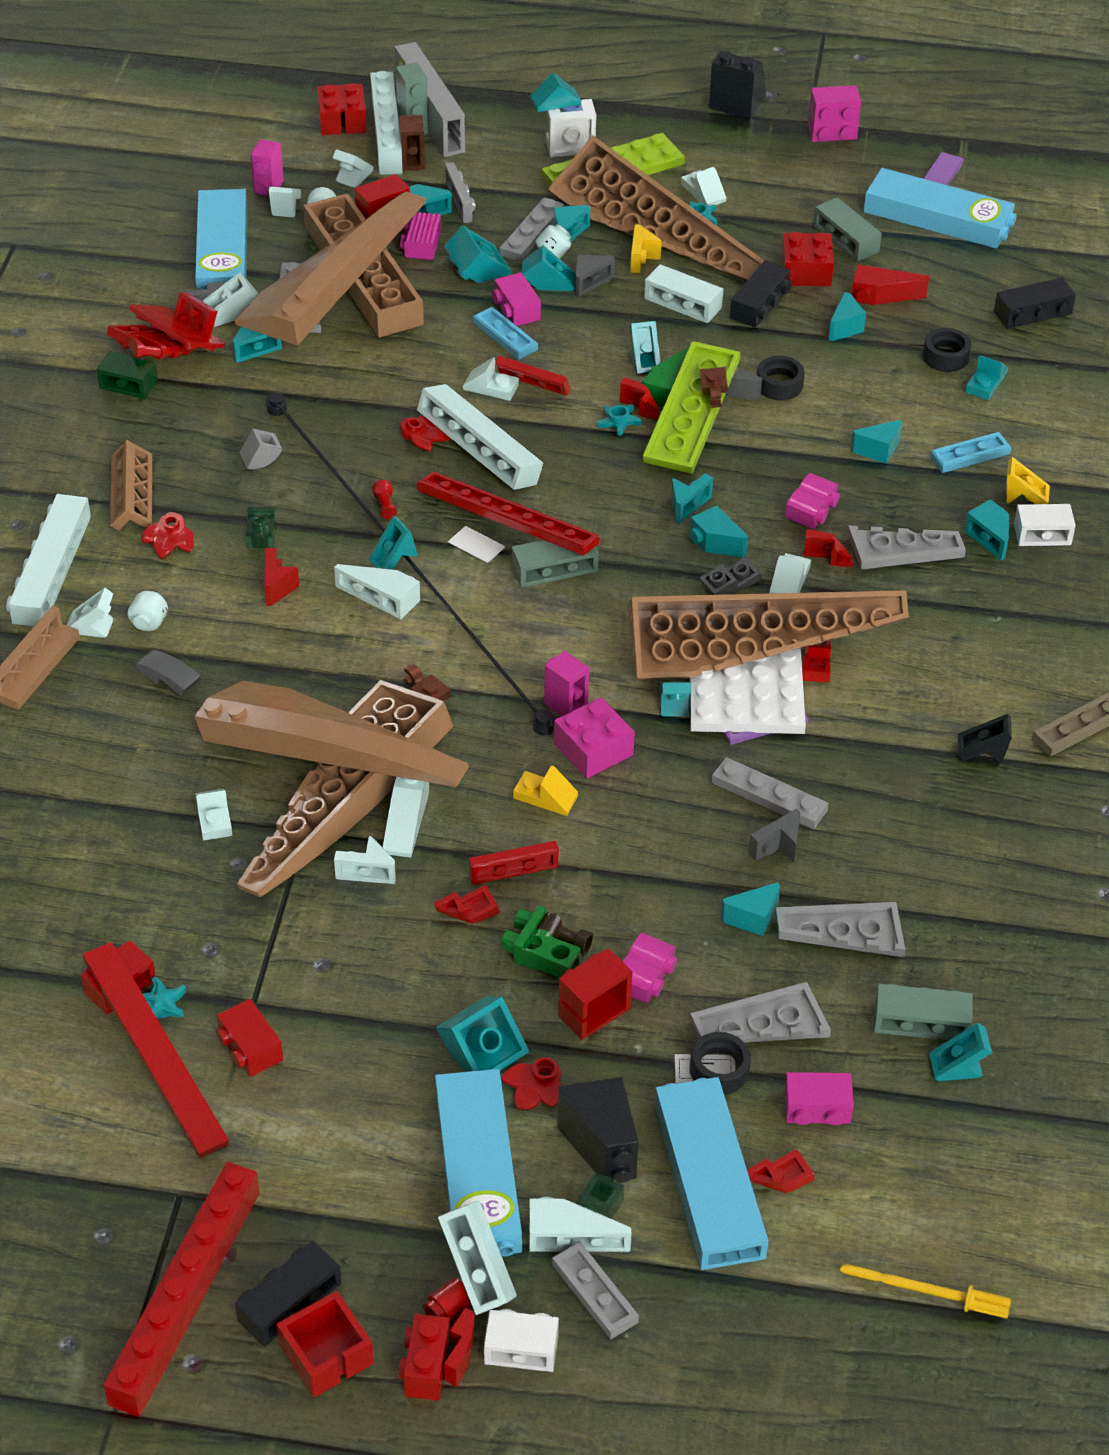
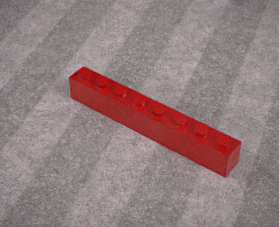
[104,1162,260,1417]

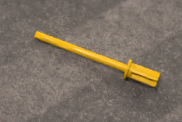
[840,1264,1011,1319]

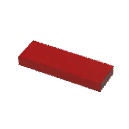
[495,356,571,396]
[469,840,559,885]

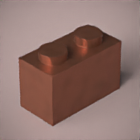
[399,115,425,171]

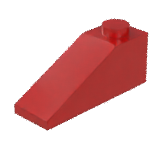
[852,264,930,305]

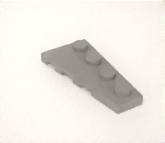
[847,525,966,569]
[775,902,906,957]
[690,982,831,1042]

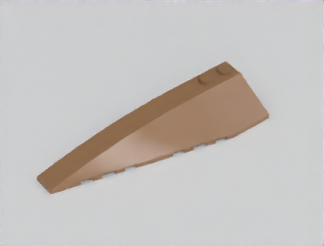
[548,135,764,281]
[235,192,426,346]
[627,590,909,680]
[237,680,453,897]
[194,681,469,787]

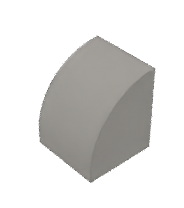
[239,429,282,469]

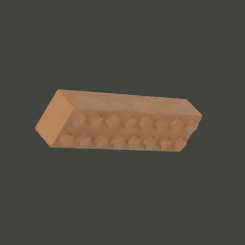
[303,193,424,338]

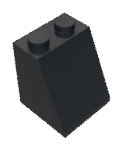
[709,51,767,119]
[557,1077,639,1184]

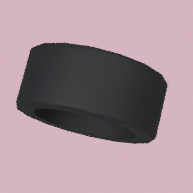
[923,328,971,372]
[757,355,805,400]
[689,1032,751,1095]

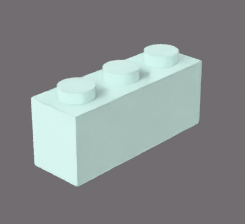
[645,264,723,323]
[438,1200,517,1315]

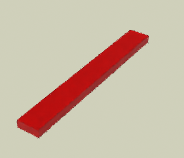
[417,471,600,556]
[83,942,229,1159]

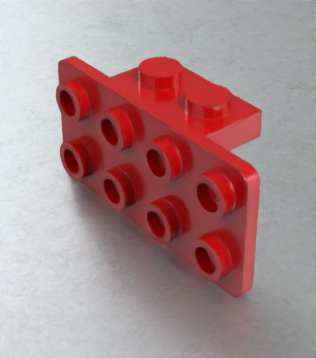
[129,292,225,351]

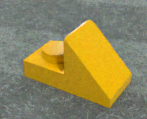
[631,224,662,273]
[1007,457,1050,504]
[513,765,578,816]

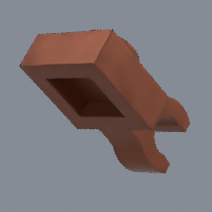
[700,367,728,408]
[404,663,451,701]

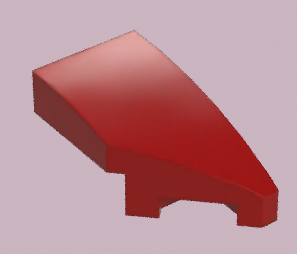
[619,377,661,421]
[804,529,853,567]
[802,640,831,683]
[433,885,501,924]
[747,1149,815,1193]
[444,1308,474,1387]

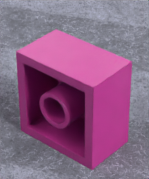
[808,85,861,142]
[554,697,635,779]

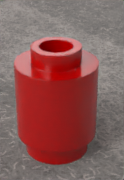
[423,1277,472,1323]

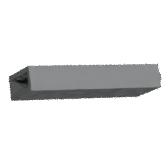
[395,42,465,157]

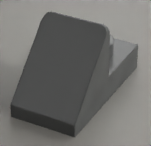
[749,809,800,862]

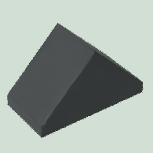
[576,255,615,297]

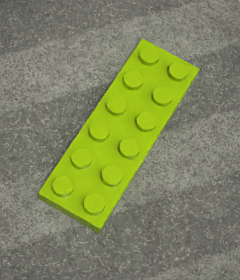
[541,133,685,186]
[643,341,741,474]

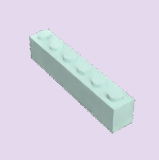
[371,71,402,175]
[417,384,543,490]
[6,494,91,626]

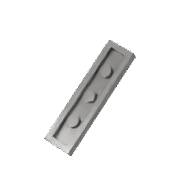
[500,197,565,262]
[712,757,829,829]

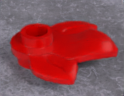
[400,416,450,451]
[142,512,194,559]
[501,1057,561,1110]

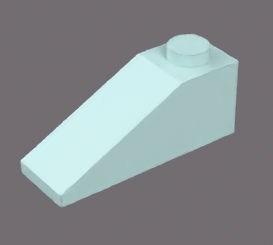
[202,272,259,327]
[334,564,420,620]
[382,776,429,858]
[530,1197,631,1252]

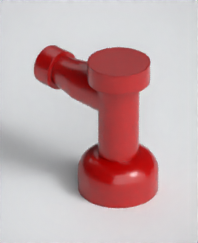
[372,480,397,519]

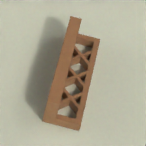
[110,440,152,530]
[0,606,80,710]

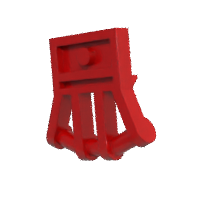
[107,324,192,359]

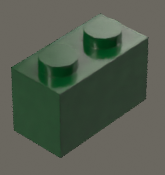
[97,351,158,399]

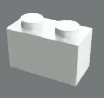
[1014,504,1075,546]
[484,1309,559,1372]

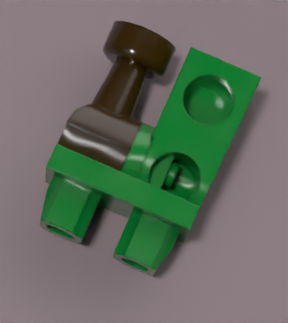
[501,905,593,983]

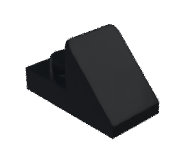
[957,713,1012,763]

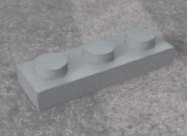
[445,162,476,223]
[552,1242,639,1340]

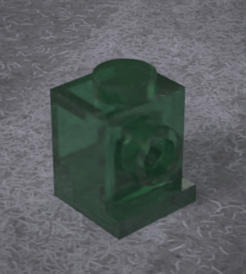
[245,507,276,549]
[576,1172,624,1219]

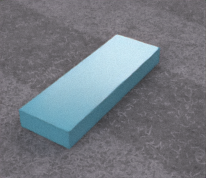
[473,307,538,360]
[930,432,1011,473]

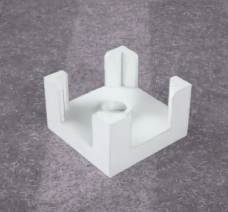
[546,99,596,157]

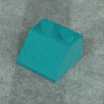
[444,225,512,283]
[436,996,530,1072]

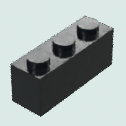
[730,261,792,328]
[994,277,1076,329]
[235,1240,342,1347]

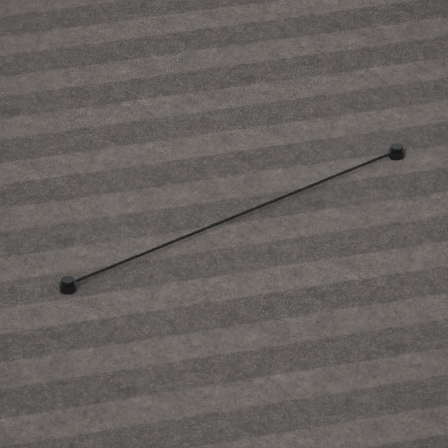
[266,392,555,735]

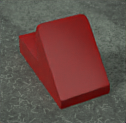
[265,548,299,606]

